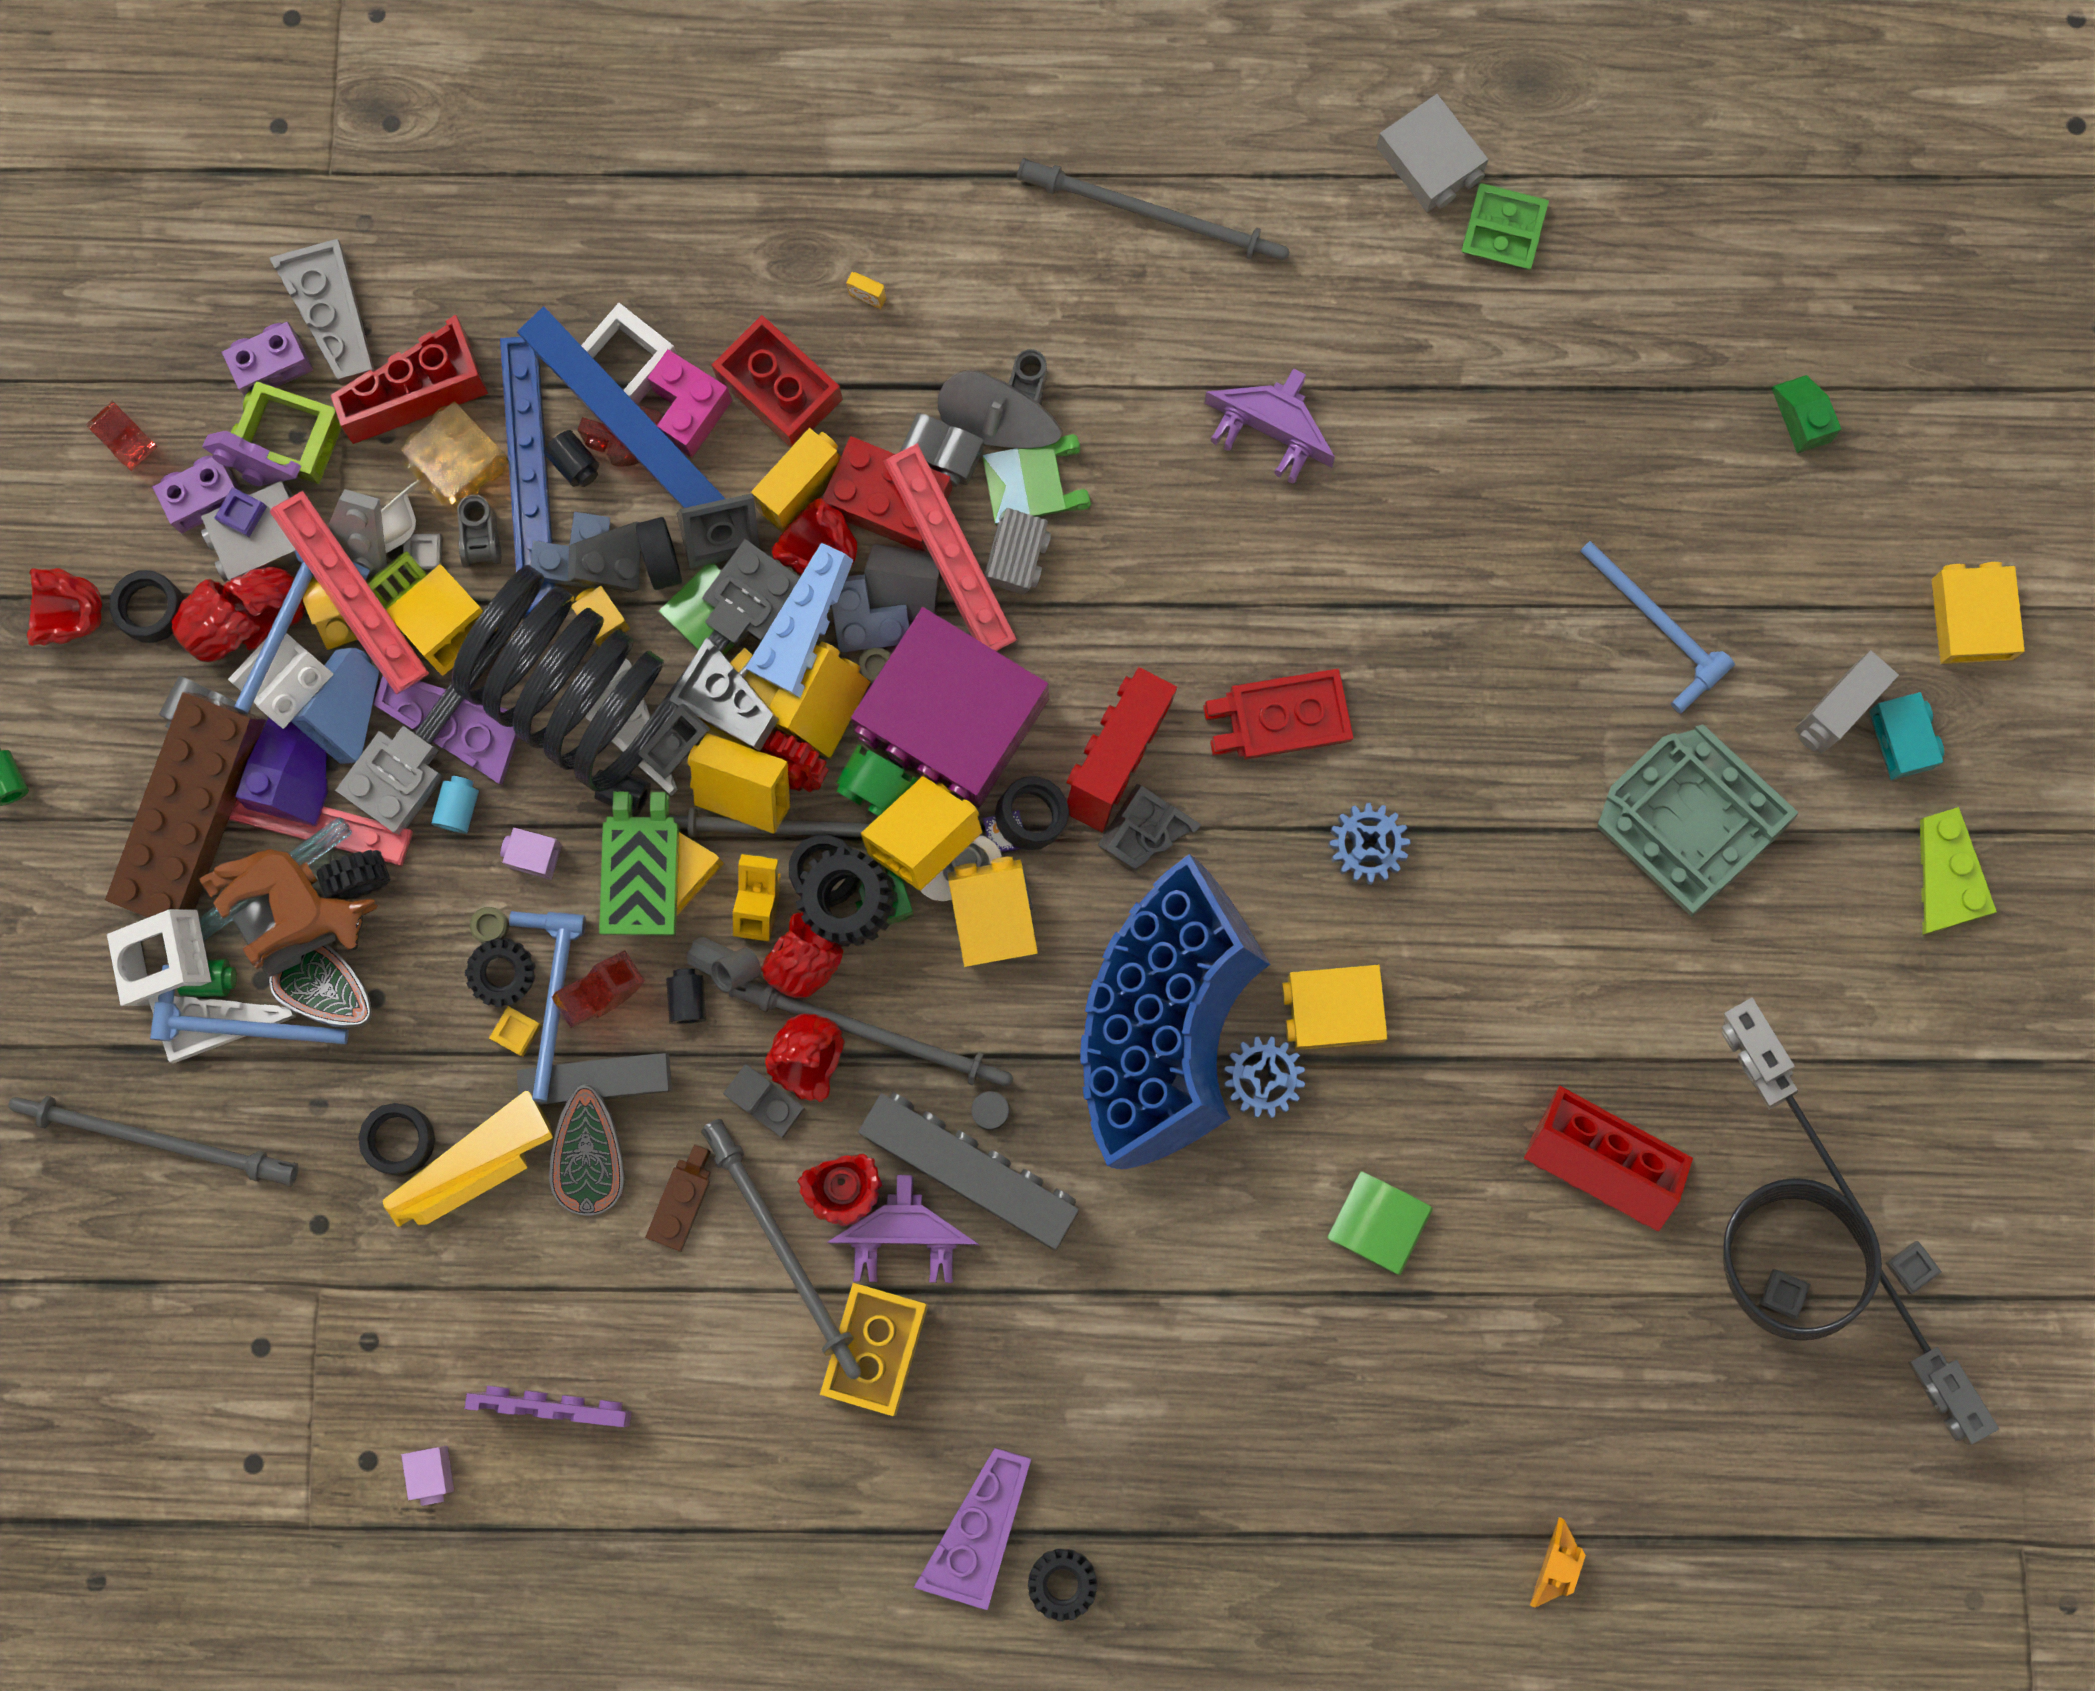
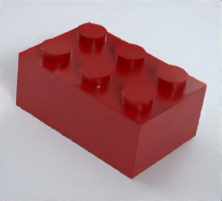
[711,315,843,448]
[823,436,952,551]

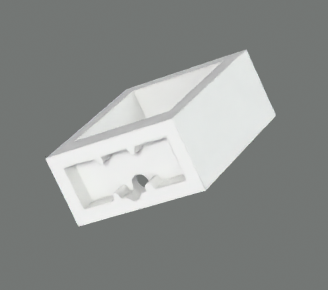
[581,303,677,405]

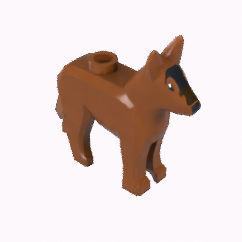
[199,849,378,969]

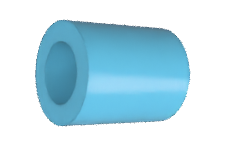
[431,776,479,834]

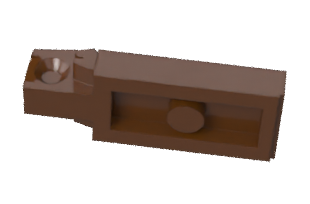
[645,1144,711,1252]

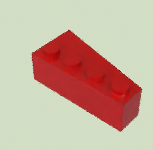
[330,315,488,444]
[1066,667,1178,833]

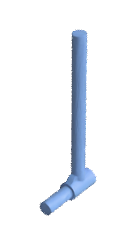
[1580,541,1735,714]
[234,550,370,714]
[509,911,586,1102]
[150,965,348,1044]

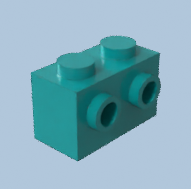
[1869,692,1944,780]

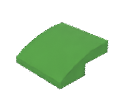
[1461,183,1549,270]
[659,563,734,655]
[1327,1171,1433,1276]

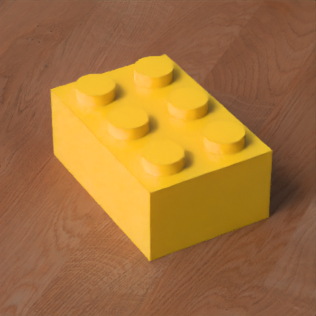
[820,1283,928,1416]

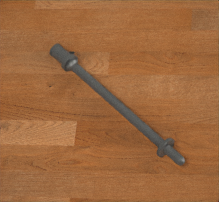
[1017,158,1290,260]
[669,808,871,840]
[729,980,1013,1086]
[8,1096,299,1187]
[701,1119,861,1379]

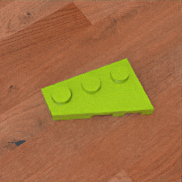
[1920,807,1997,935]

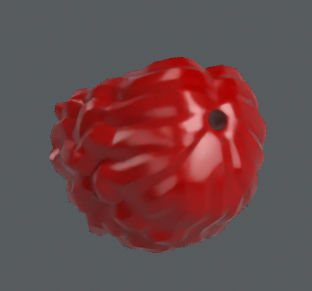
[772,498,857,575]
[222,567,305,651]
[27,568,102,646]
[172,579,260,662]
[761,912,844,998]
[765,1014,845,1102]
[797,1154,882,1226]

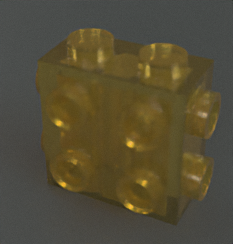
[401,401,509,510]

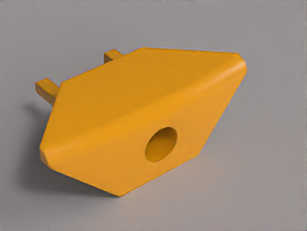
[1530,1517,1586,1608]

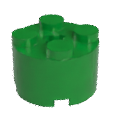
[836,744,919,816]

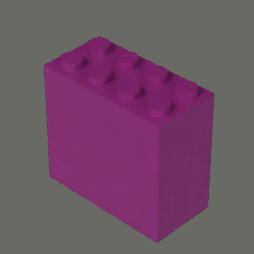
[851,607,1049,809]

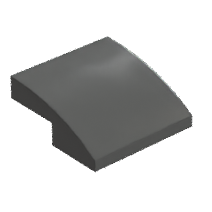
[233,894,335,978]

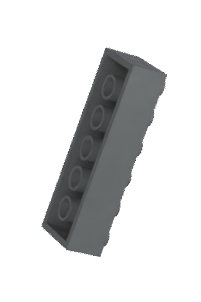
[858,1092,1079,1251]

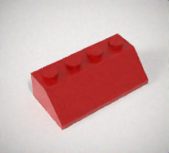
[1524,1085,1693,1232]

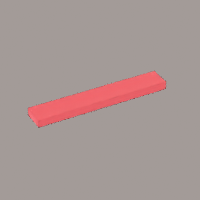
[883,443,1017,651]
[270,491,429,695]
[229,799,413,866]

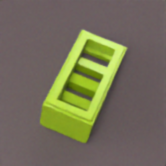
[366,551,427,610]

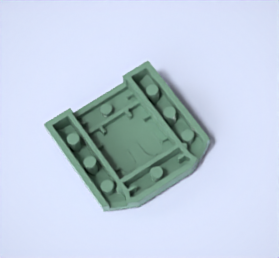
[1597,724,1799,917]

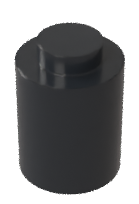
[544,430,600,487]
[594,766,651,817]
[666,968,707,1024]

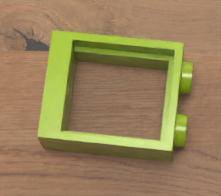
[231,381,342,484]

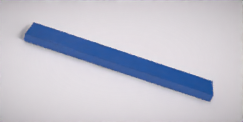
[517,306,725,508]
[500,336,556,618]

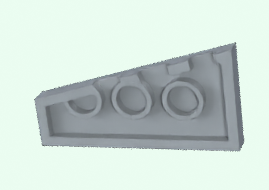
[269,239,375,384]

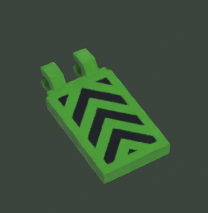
[599,792,679,936]

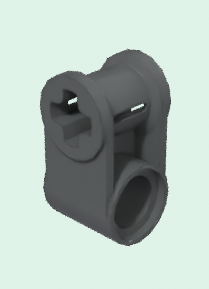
[1009,349,1047,405]
[457,494,502,568]

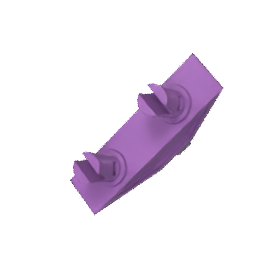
[1205,369,1335,483]
[827,1175,979,1283]

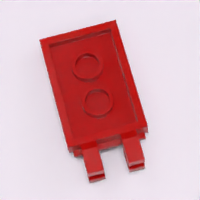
[1203,668,1354,760]

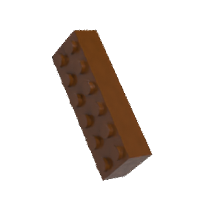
[105,692,266,918]

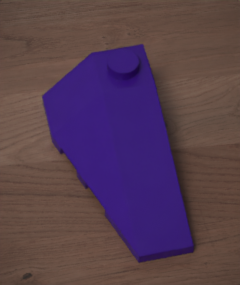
[235,717,328,827]

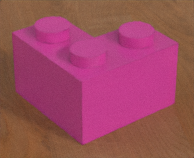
[647,349,732,458]

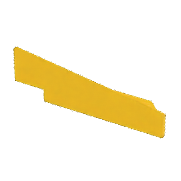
[383,1091,553,1227]

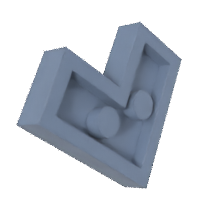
[530,512,610,589]
[832,574,909,653]

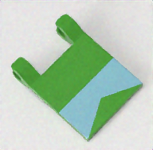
[982,434,1091,525]

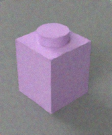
[500,827,562,880]
[401,1446,454,1506]

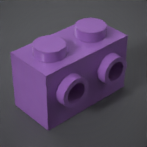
[222,322,313,396]
[153,455,241,534]

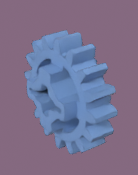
[1328,803,1410,885]
[1224,1036,1305,1118]

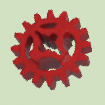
[751,731,829,793]

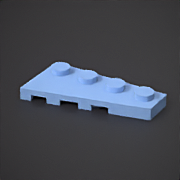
[745,543,853,698]

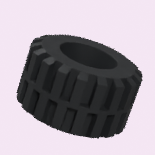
[796,848,897,947]

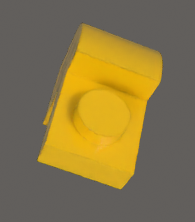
[302,575,358,650]
[733,854,781,942]

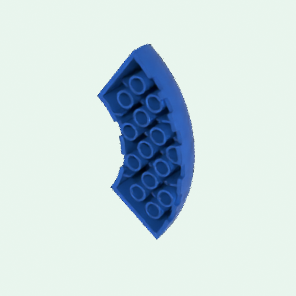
[1080,854,1270,1169]

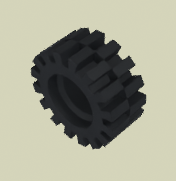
[316,850,391,900]
[465,938,535,1007]
[1028,1548,1097,1622]

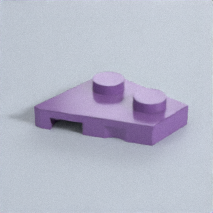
[202,430,301,486]

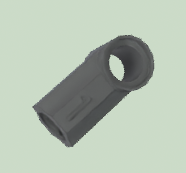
[687,937,761,992]

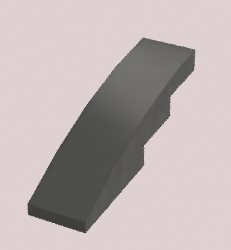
[517,1053,672,1106]

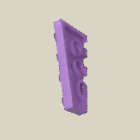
[373,676,518,784]
[464,1386,632,1427]
[914,1448,1031,1610]

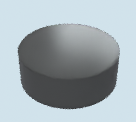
[971,1091,1009,1130]

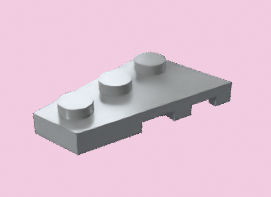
[328,489,387,578]

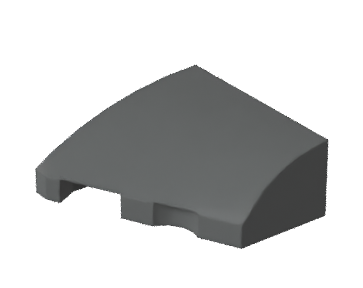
[1098,784,1201,869]

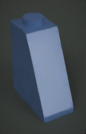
[291,648,379,764]

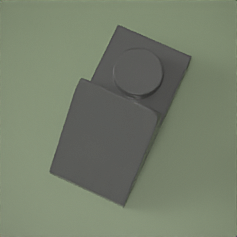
[638,703,710,779]
[723,1064,805,1138]

